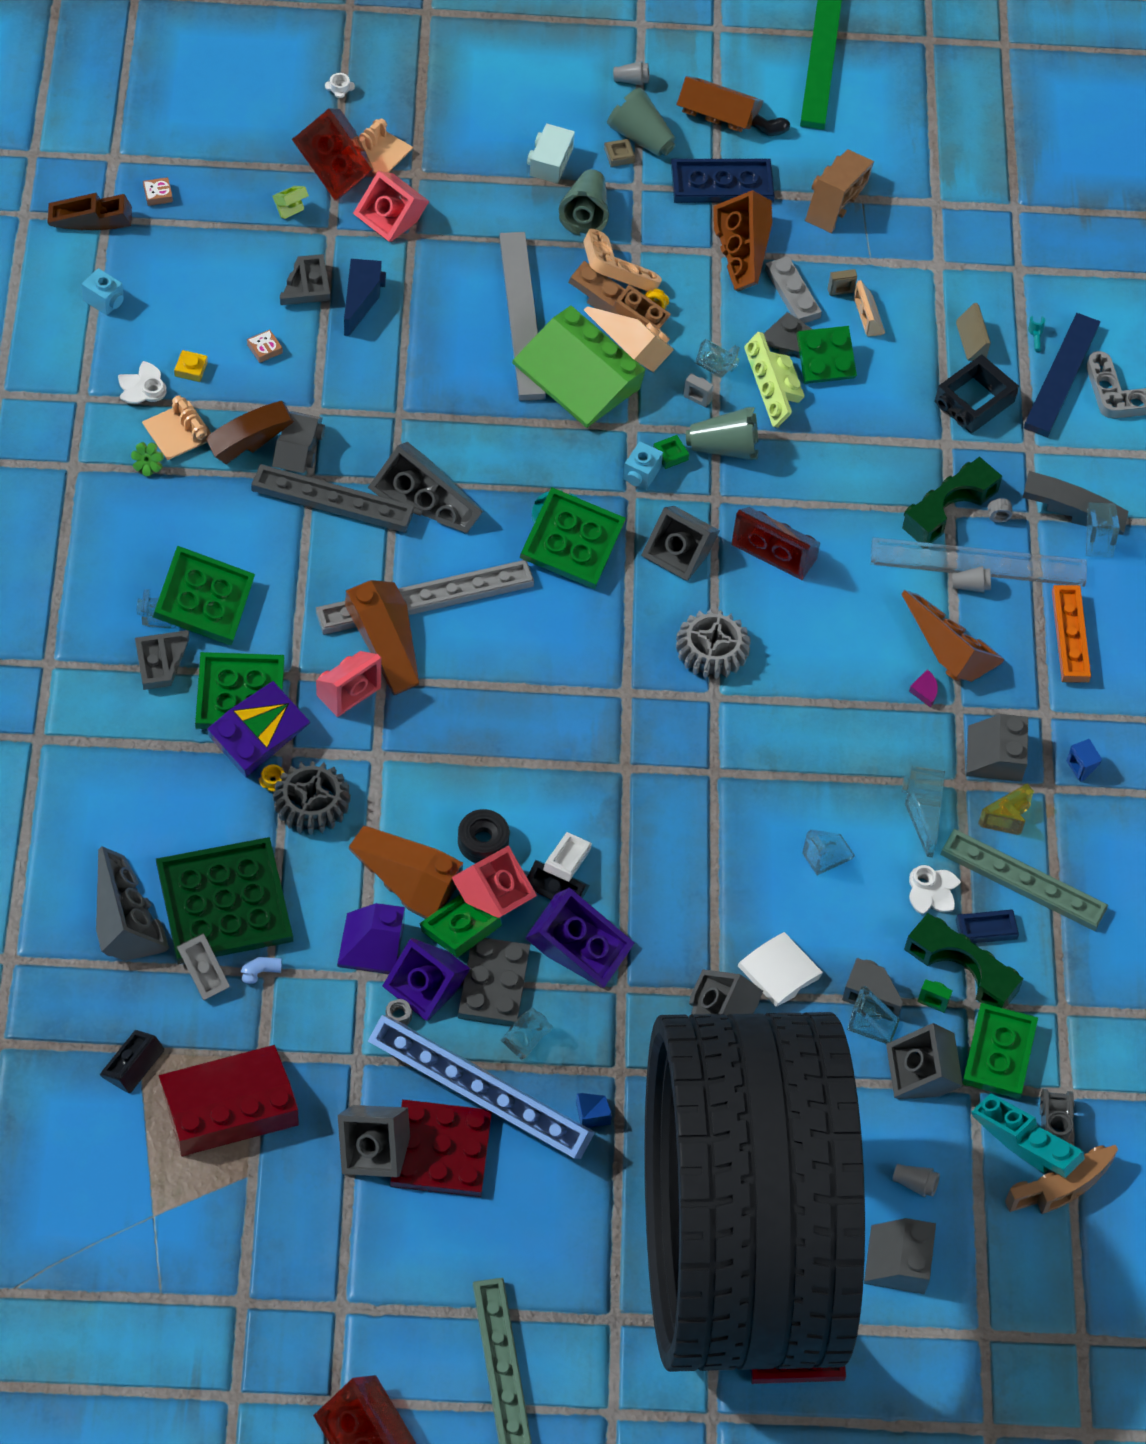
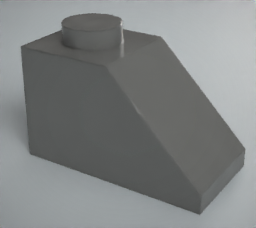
[842,958,903,1020]

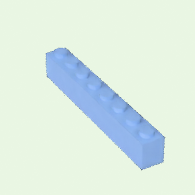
[368,1015,595,1159]

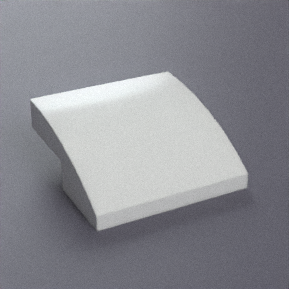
[738,932,823,1007]

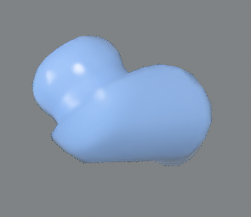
[241,957,282,984]

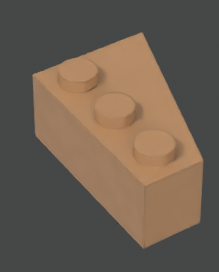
[805,149,874,233]

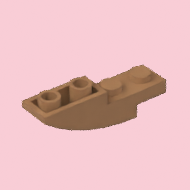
[568,261,671,329]
[1005,1145,1118,1214]

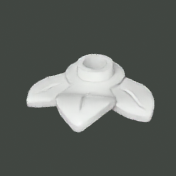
[118,361,167,404]
[909,865,961,915]

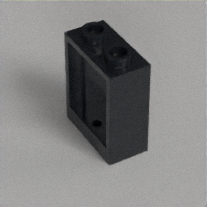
[934,354,1019,434]

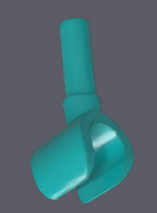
[1028,316,1045,352]

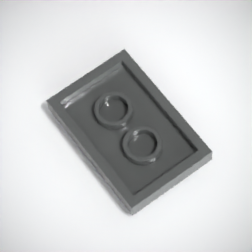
[458,938,530,1027]

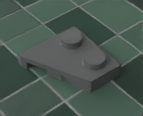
[280,254,330,305]
[764,312,813,358]
[135,630,189,690]

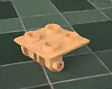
[343,118,413,174]
[142,396,211,461]

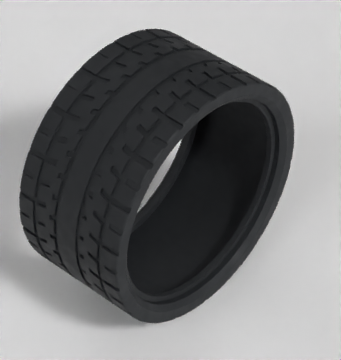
[645,1012,865,1372]

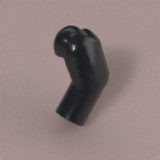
[752,114,790,137]

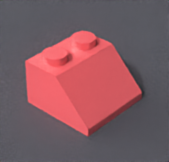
[353,171,429,242]
[316,651,381,717]
[452,845,537,918]

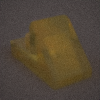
[978,783,1034,835]

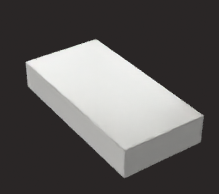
[543,832,592,882]

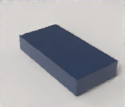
[956,909,1019,944]

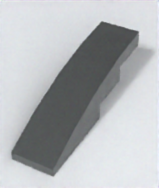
[1023,471,1129,535]

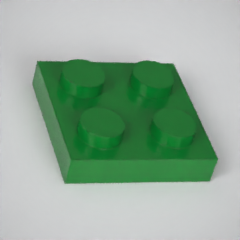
[796,326,857,384]
[419,894,502,958]

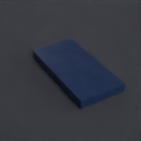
[671,159,775,203]

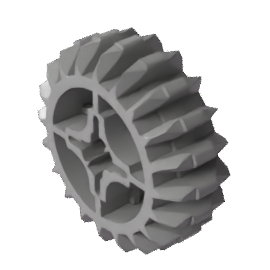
[676,609,750,680]

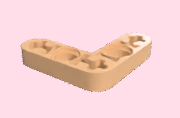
[583,229,662,291]

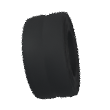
[458,809,510,863]

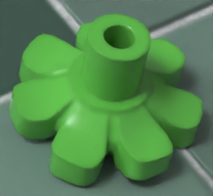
[131,442,164,476]

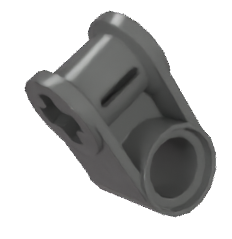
[1040,1089,1074,1142]

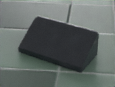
[527,860,590,900]
[100,1030,164,1093]

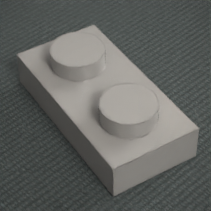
[177,934,230,1000]

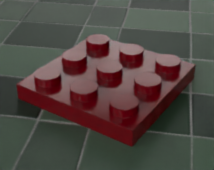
[390,1099,492,1197]

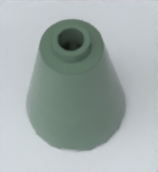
[607,88,675,156]
[559,169,609,235]
[686,407,758,460]

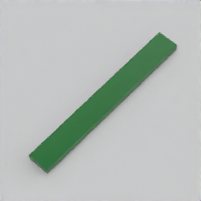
[800,0,842,130]

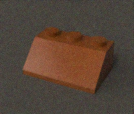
[677,76,764,132]

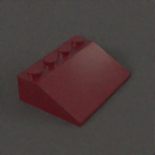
[158,1045,299,1157]

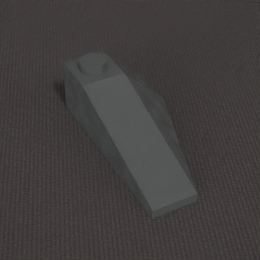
[368,442,483,533]
[96,846,169,961]
[689,969,763,1016]

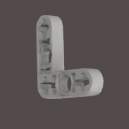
[1087,351,1146,418]

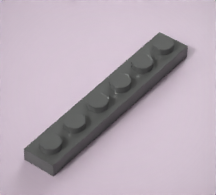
[251,464,414,533]

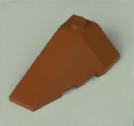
[713,190,772,291]
[345,580,419,695]
[901,590,1004,682]
[349,825,463,919]

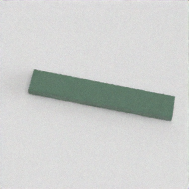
[940,829,1108,931]
[472,1278,532,1444]

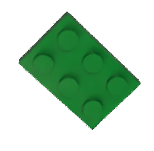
[962,1003,1038,1099]

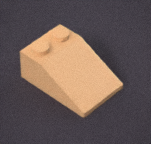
[584,306,674,372]

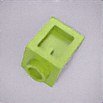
[272,186,309,219]

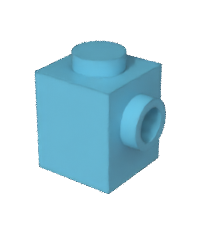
[81,268,124,316]
[623,441,663,490]

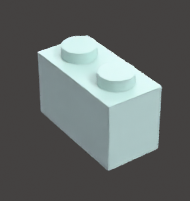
[527,123,575,184]

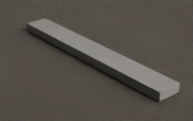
[499,232,546,401]
[316,560,534,635]

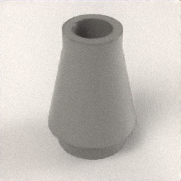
[613,61,649,86]
[952,566,991,593]
[893,1164,940,1197]

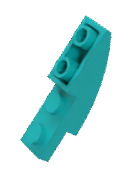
[971,1093,1085,1178]

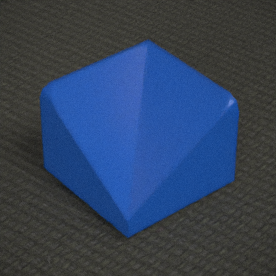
[1066,739,1102,782]
[576,1093,612,1128]

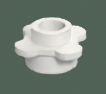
[325,73,355,98]

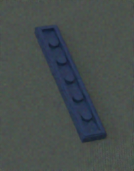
[1024,313,1101,437]

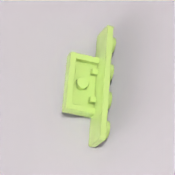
[744,332,805,428]

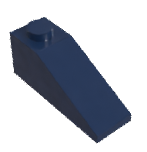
[344,259,386,336]

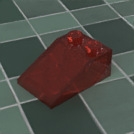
[292,108,374,201]

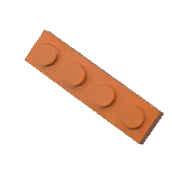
[1052,585,1091,682]

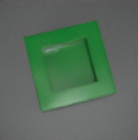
[653,435,689,469]
[917,979,953,1013]

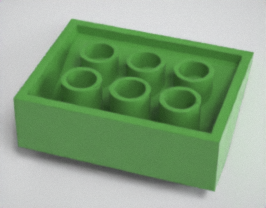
[512,305,646,428]

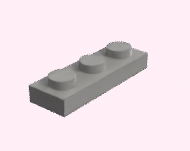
[765,256,822,323]

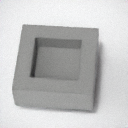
[684,374,714,407]

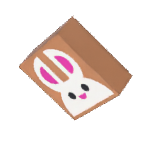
[143,177,173,206]
[247,330,283,363]

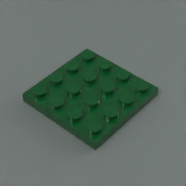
[156,837,293,964]

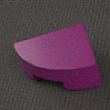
[909,669,938,707]

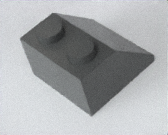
[641,506,720,581]
[966,714,1028,782]
[886,1023,963,1099]
[338,1105,410,1177]
[864,1218,936,1294]

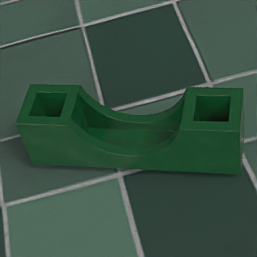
[902,456,1002,548]
[904,913,1024,1009]

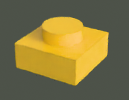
[174,350,208,382]

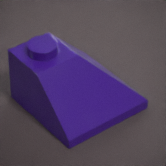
[337,903,405,974]
[382,938,470,1021]

